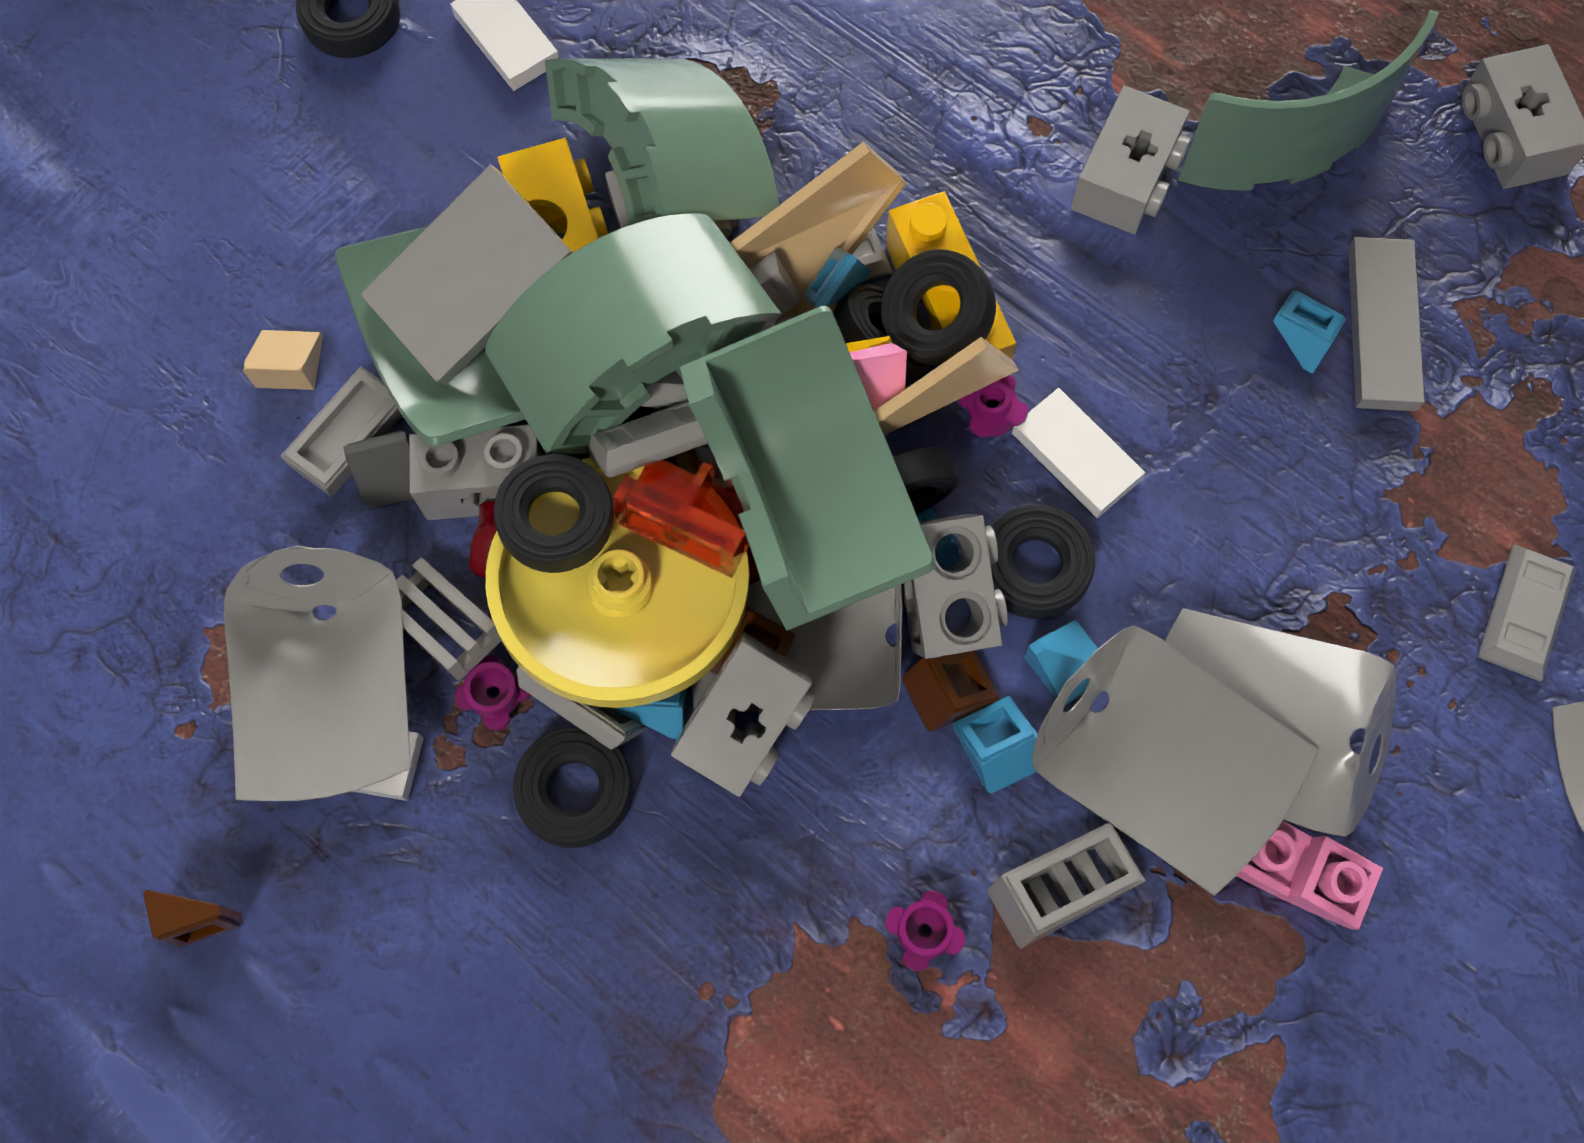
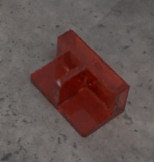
[613,460,750,578]

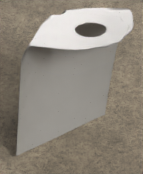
[224,545,411,801]
[691,552,902,712]
[1165,608,1397,837]
[1032,626,1319,896]

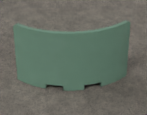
[1178,10,1439,191]
[545,58,779,225]
[485,213,781,455]
[335,226,525,446]
[680,306,935,631]

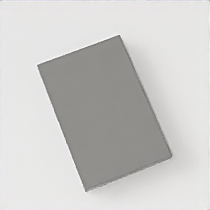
[360,164,573,386]

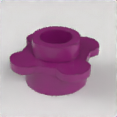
[958,375,1028,437]
[455,655,531,731]
[885,891,965,972]

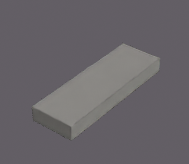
[1348,237,1424,411]

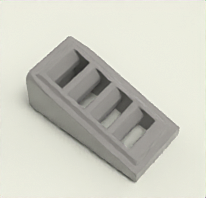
[988,822,1146,948]

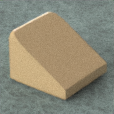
[243,330,323,390]

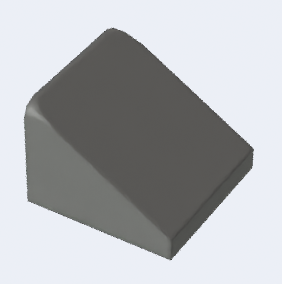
[343,431,413,509]

